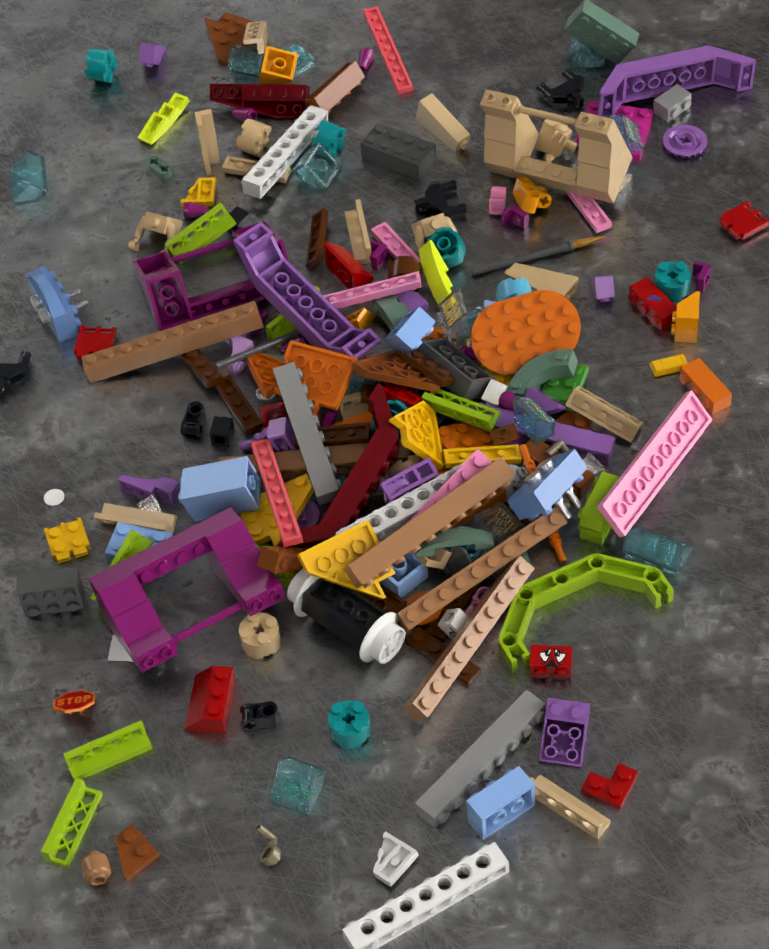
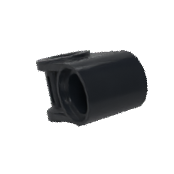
[180,401,206,438]
[240,701,281,731]

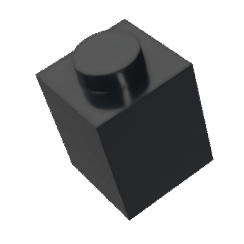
[227,206,252,234]
[209,416,235,447]

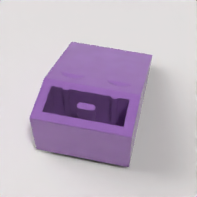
[539,698,591,767]

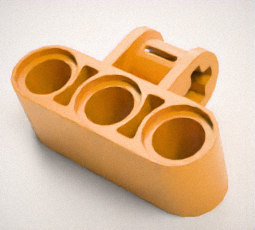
[512,176,552,214]

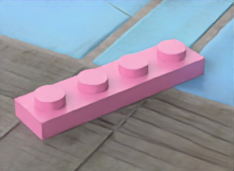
[565,191,612,234]
[371,222,422,265]

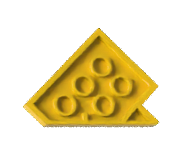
[389,401,445,470]
[240,473,314,547]
[297,520,396,600]

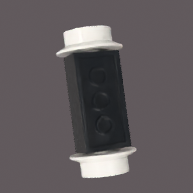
[287,568,406,664]

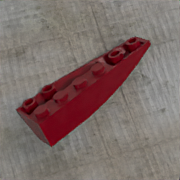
[210,84,310,118]

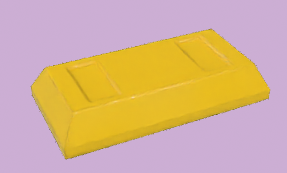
[649,354,688,378]

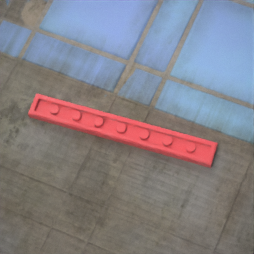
[363,7,414,95]
[251,439,303,547]

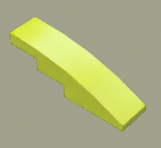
[137,92,190,145]
[418,240,457,312]

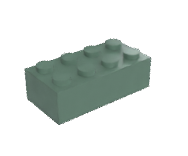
[564,0,639,64]

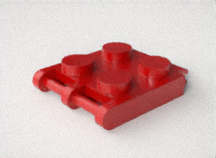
[718,201,769,240]
[74,325,117,360]

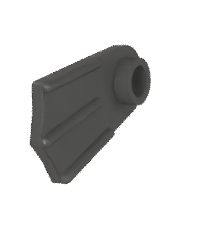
[437,546,472,580]

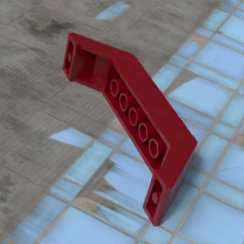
[278,383,400,548]

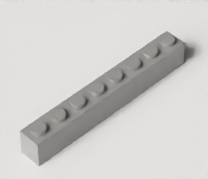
[273,362,342,505]
[415,689,546,828]

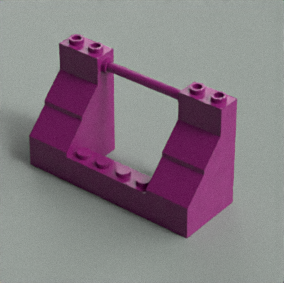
[132,221,289,331]
[88,507,286,673]

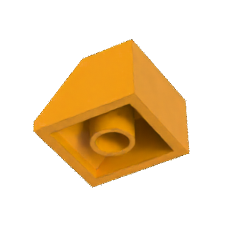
[258,46,298,84]
[671,291,700,343]

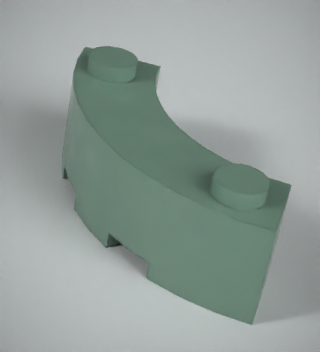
[370,295,423,341]
[506,349,578,400]

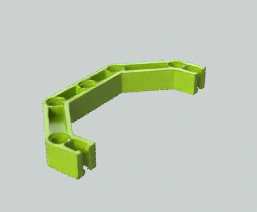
[499,553,674,673]

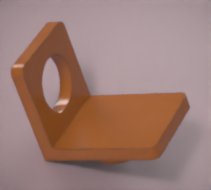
[490,423,519,446]

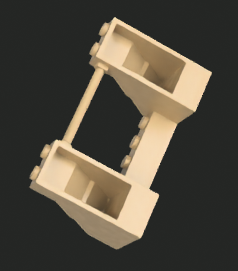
[480,89,633,204]

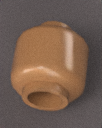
[81,851,111,885]

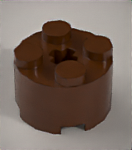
[386,256,422,292]

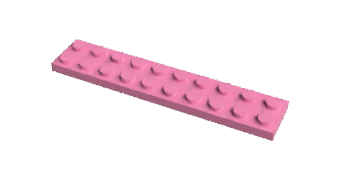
[597,390,713,538]

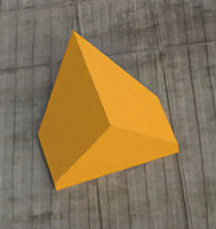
[345,307,376,330]

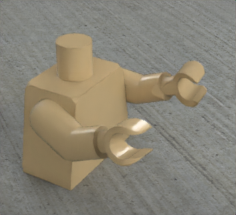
[534,119,577,163]
[128,211,183,256]
[411,213,458,250]

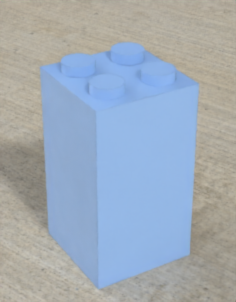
[178,456,261,522]

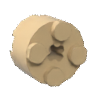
[236,118,272,158]
[238,612,281,659]

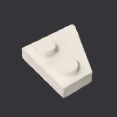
[373,831,419,887]

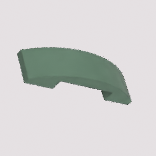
[415,528,495,557]

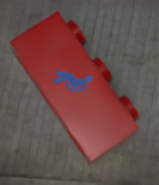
[628,277,677,331]

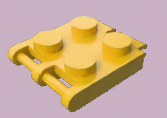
[44,517,91,564]

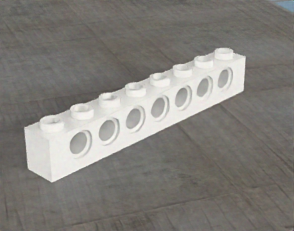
[241,105,328,199]
[336,463,463,542]
[342,842,509,949]

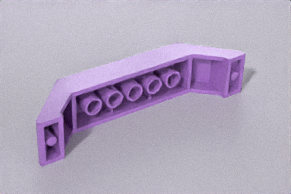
[598,45,756,119]
[233,222,382,359]

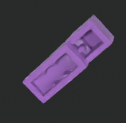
[379,457,439,502]
[118,474,180,505]

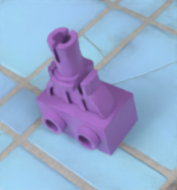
[239,417,300,453]

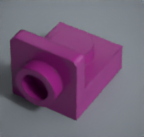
[501,204,529,229]
[370,240,388,271]
[692,261,711,293]

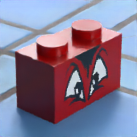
[530,645,572,680]

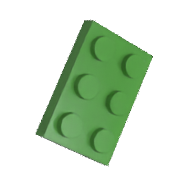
[542,364,589,411]

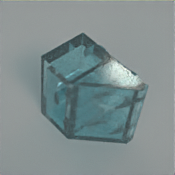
[228,44,266,77]

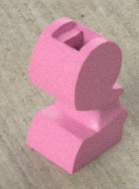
[489,186,507,215]

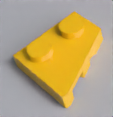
[180,177,216,207]

